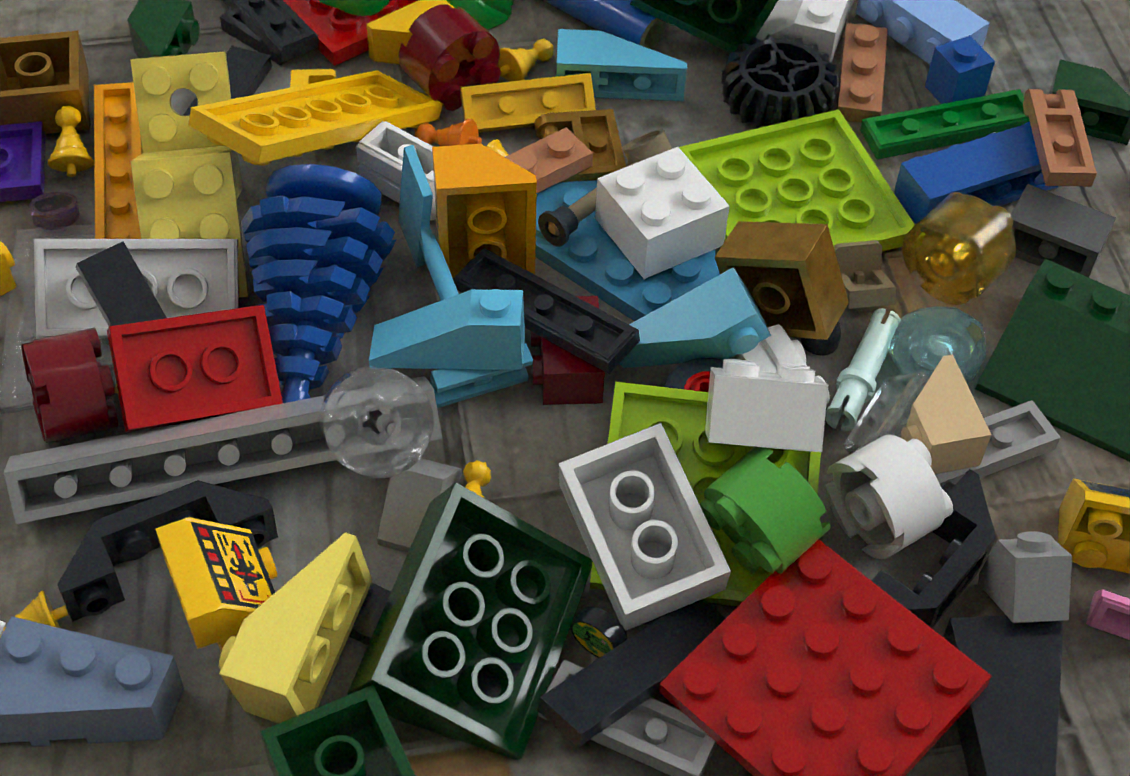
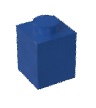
[925,35,995,104]

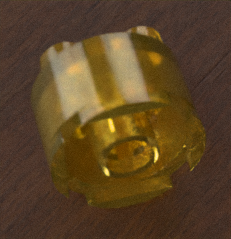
[902,192,1016,305]

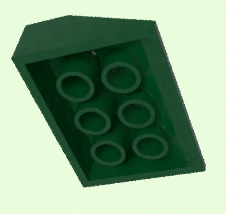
[975,259,1130,462]
[347,483,593,760]

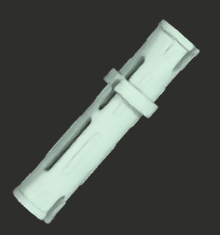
[825,308,902,432]

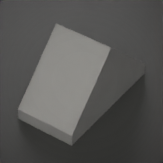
[377,456,462,553]

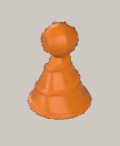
[414,118,482,146]

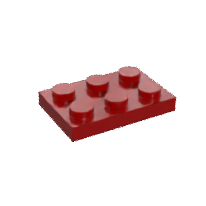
[107,305,283,432]

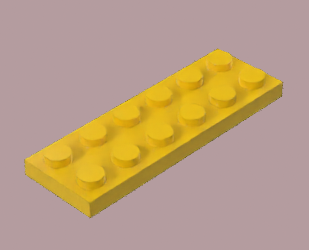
[188,70,443,166]

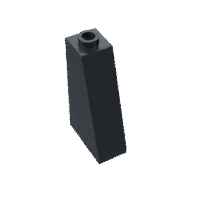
[943,615,1063,776]

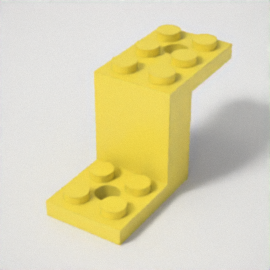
[130,51,249,298]

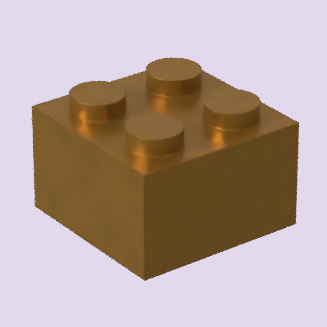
[0,30,89,134]
[715,221,849,340]

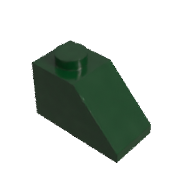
[1049,59,1130,145]

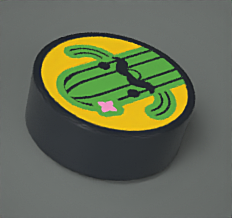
[571,607,628,658]

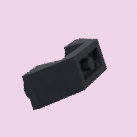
[872,469,996,628]
[57,480,278,622]

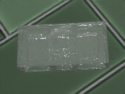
[843,371,929,454]

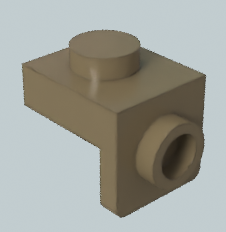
[834,240,896,312]

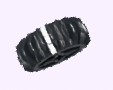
[721,34,839,129]

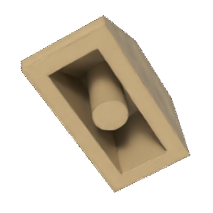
[901,354,991,474]

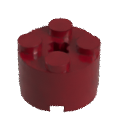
[399,4,501,111]
[21,327,119,443]

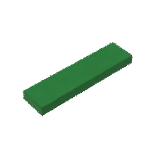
[860,89,1030,160]

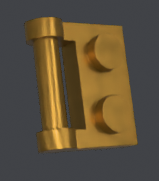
[535,109,626,182]

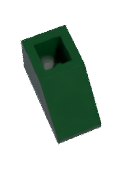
[127,0,200,58]

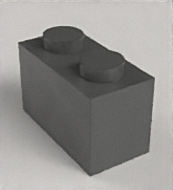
[998,184,1116,278]

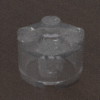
[320,366,434,478]

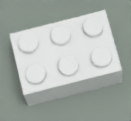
[559,423,731,631]

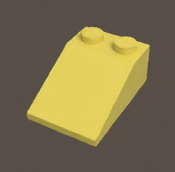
[219,532,373,723]

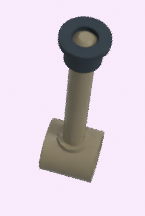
[538,129,672,247]

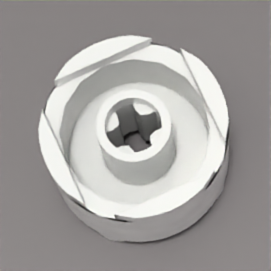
[825,435,953,559]

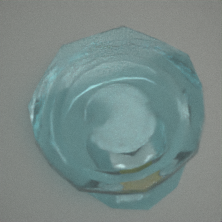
[888,306,986,391]

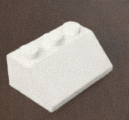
[756,0,853,63]

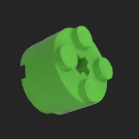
[699,446,830,574]

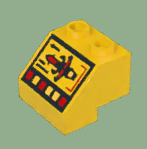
[156,517,278,652]

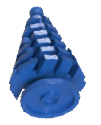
[241,164,397,403]

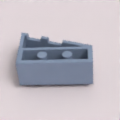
[0,616,184,747]

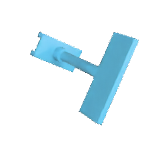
[398,145,533,408]

